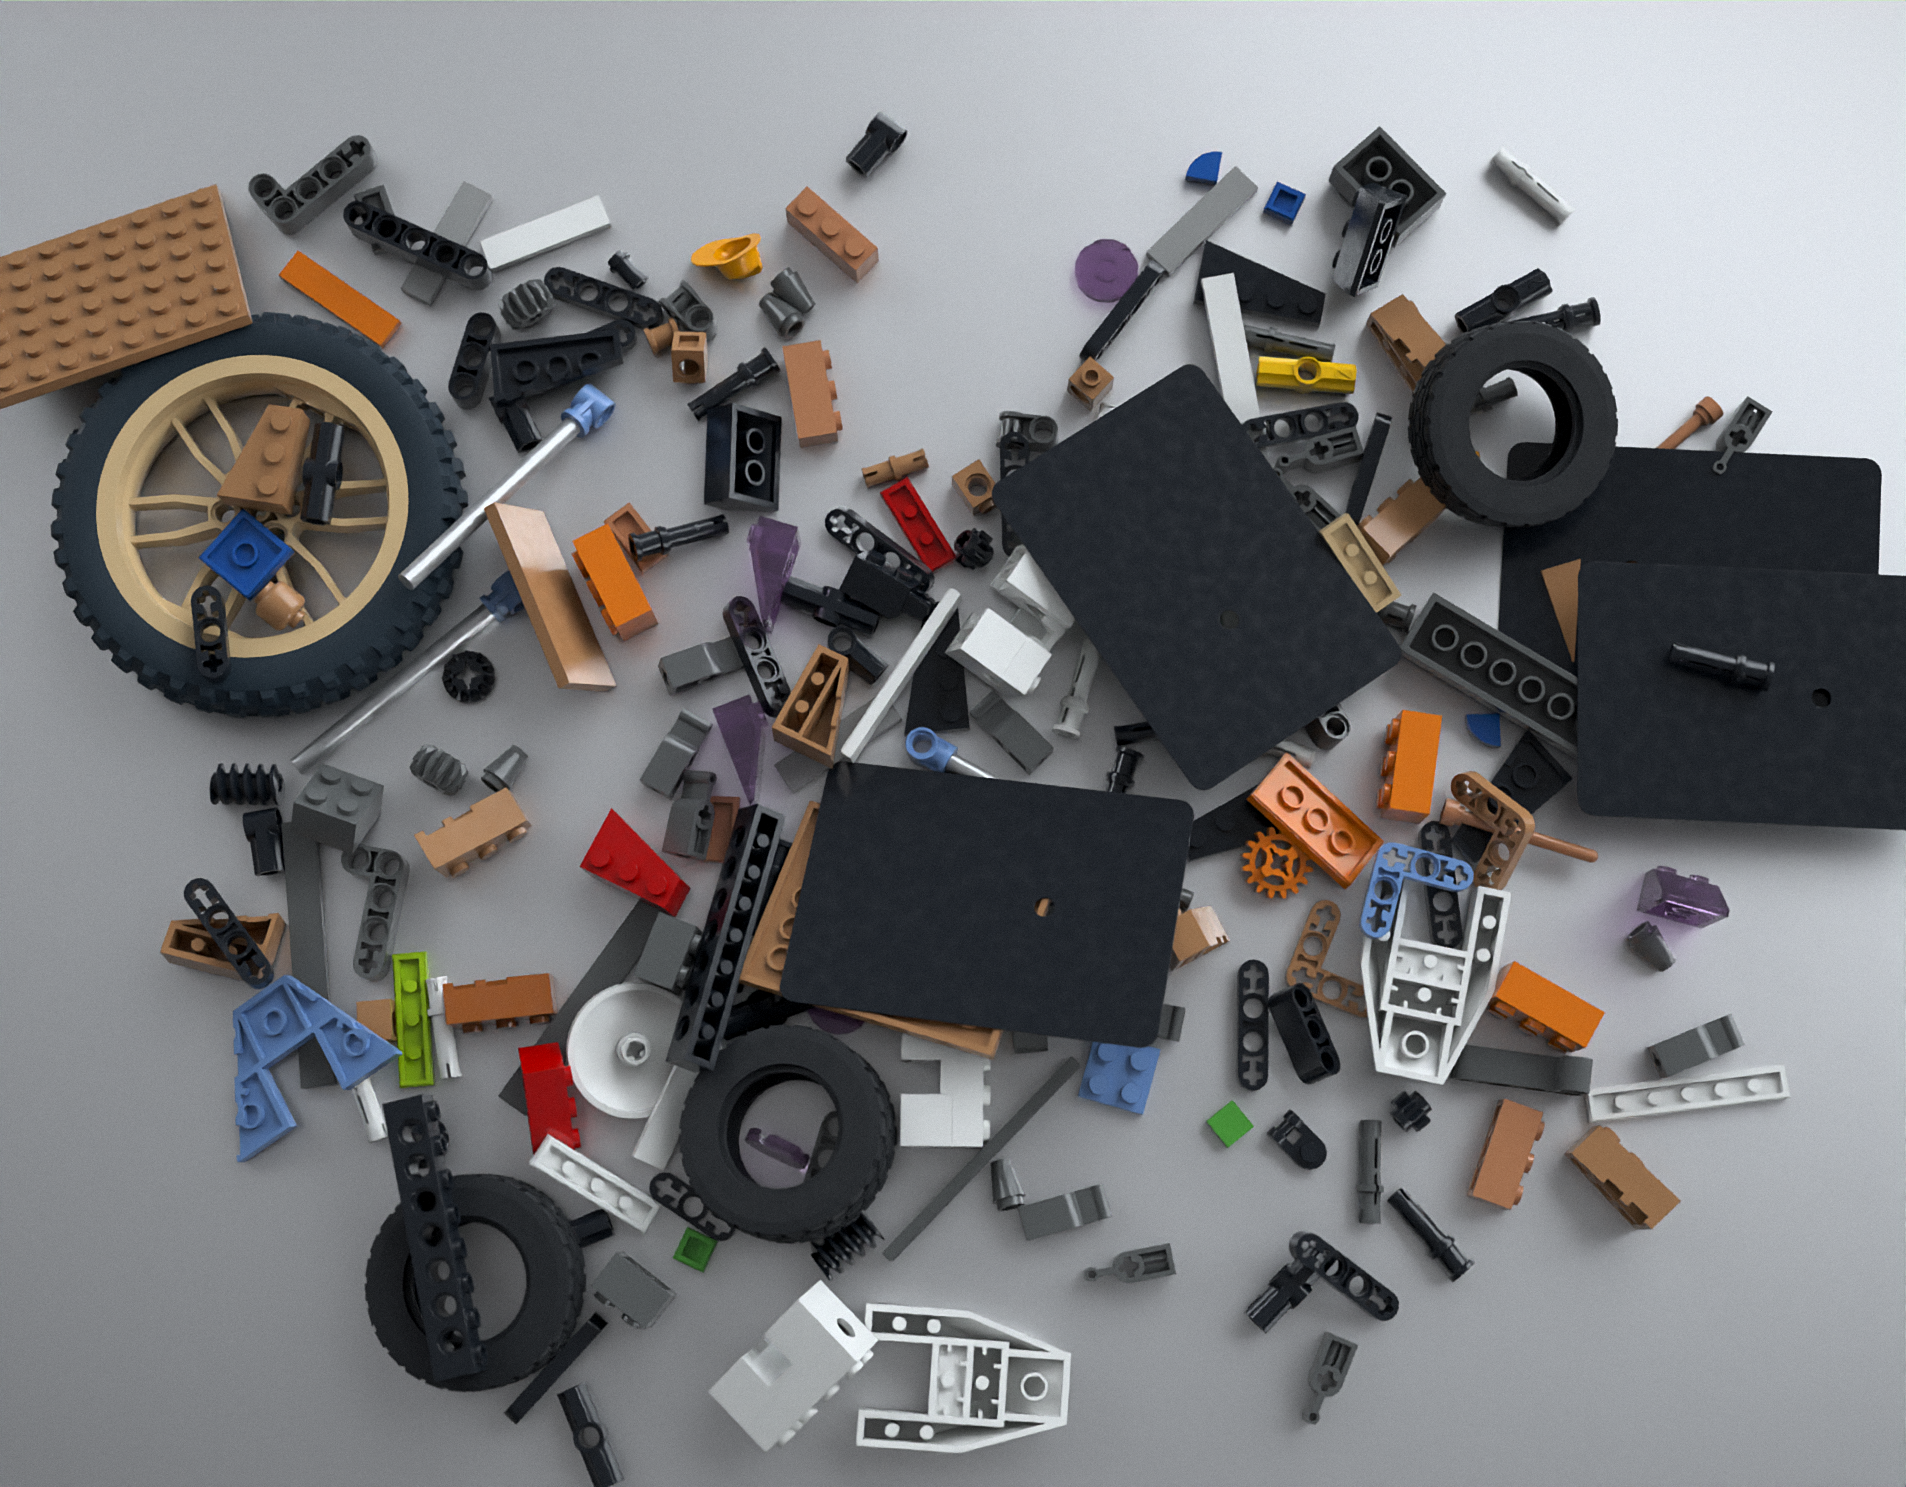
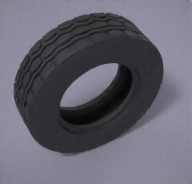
[1407,321,1618,527]
[679,1024,897,1244]
[365,1174,586,1392]

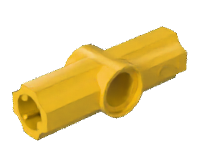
[1256,356,1357,394]

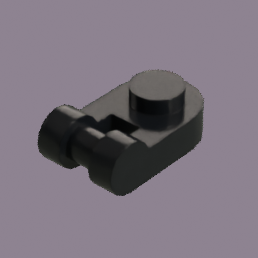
[1266,1109,1327,1170]

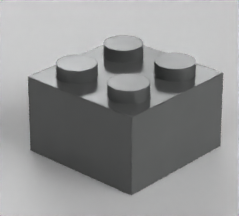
[290,763,384,854]
[634,912,703,996]
[591,1252,677,1330]

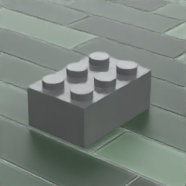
[1328,126,1447,248]

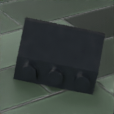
[1332,183,1407,297]
[704,402,782,512]

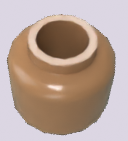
[254,581,306,631]

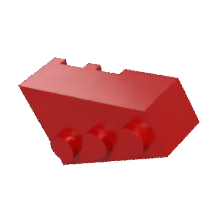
[579,808,691,917]
[518,1042,581,1156]

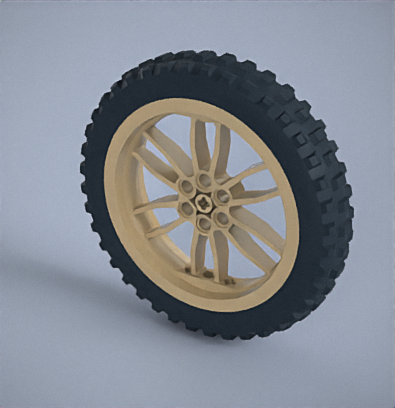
[50,312,468,718]

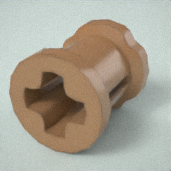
[643,317,680,356]

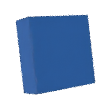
[1263,181,1306,225]

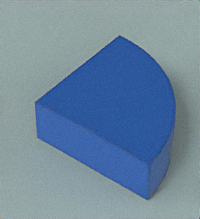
[1185,151,1222,185]
[1464,714,1501,748]

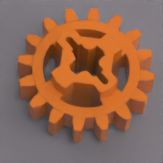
[1240,827,1313,899]

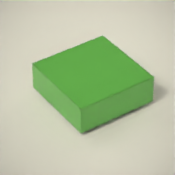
[1206,1100,1254,1148]
[673,1227,719,1273]

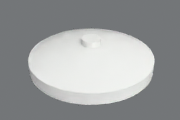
[566,982,682,1119]

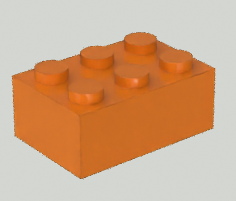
[571,523,658,641]
[1376,710,1442,824]
[1488,961,1605,1054]

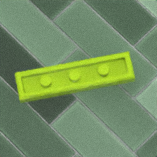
[392,951,435,1089]

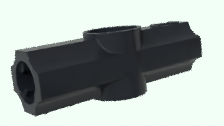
[1454,268,1553,334]
[300,422,345,526]
[780,576,881,638]
[723,989,816,1041]
[1244,1246,1337,1333]
[557,1382,625,1487]

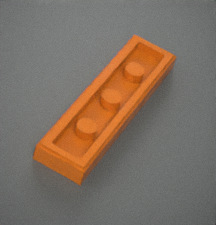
[279,251,402,349]

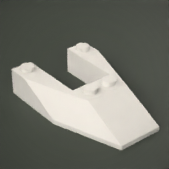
[1360,870,1512,1085]
[856,1303,1071,1453]

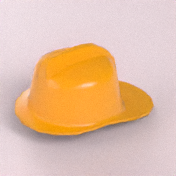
[691,233,763,280]

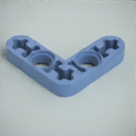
[1359,842,1474,939]

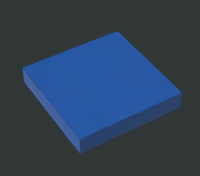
[198,509,294,602]

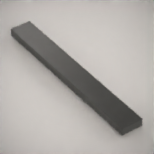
[281,822,337,1089]
[498,900,671,1116]
[882,1056,1080,1262]

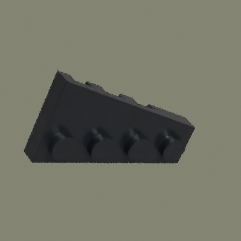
[1193,240,1326,328]
[490,329,623,408]
[904,601,970,736]
[1451,730,1573,866]
[1187,785,1279,863]

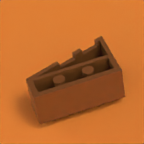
[442,973,558,1034]

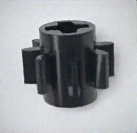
[954,528,994,570]
[1390,1091,1432,1132]

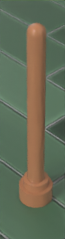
[1656,396,1723,449]
[1439,798,1598,863]

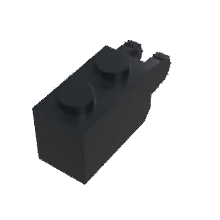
[839,550,937,620]

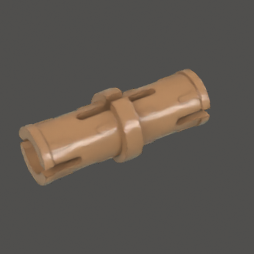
[861,448,929,488]

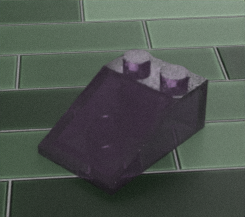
[747,516,801,634]
[712,694,769,806]
[1636,866,1730,928]

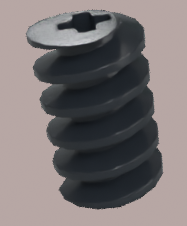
[209,763,284,806]
[810,1211,885,1282]

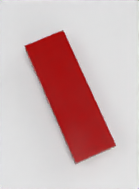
[880,477,956,574]

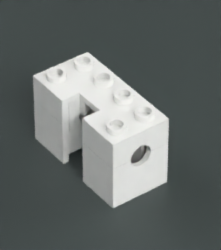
[945,544,1075,698]
[900,1033,990,1149]
[708,1280,878,1452]

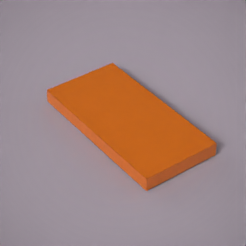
[1247,752,1384,889]

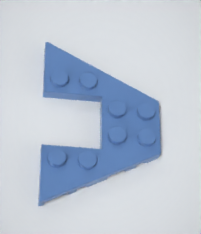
[233,975,402,1162]

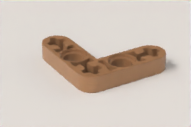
[1451,771,1535,890]
[1285,900,1367,1019]

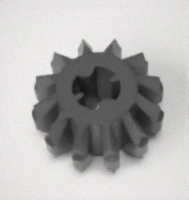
[498,279,555,330]
[409,745,469,796]

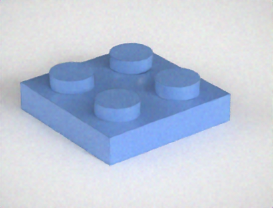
[1077,1042,1161,1115]

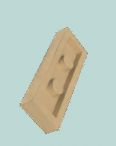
[1318,513,1402,613]

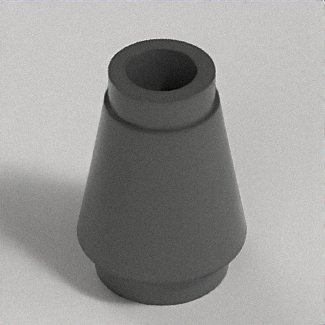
[770,267,816,316]
[759,293,805,339]
[481,745,528,792]
[1627,921,1676,972]
[990,1158,1026,1211]

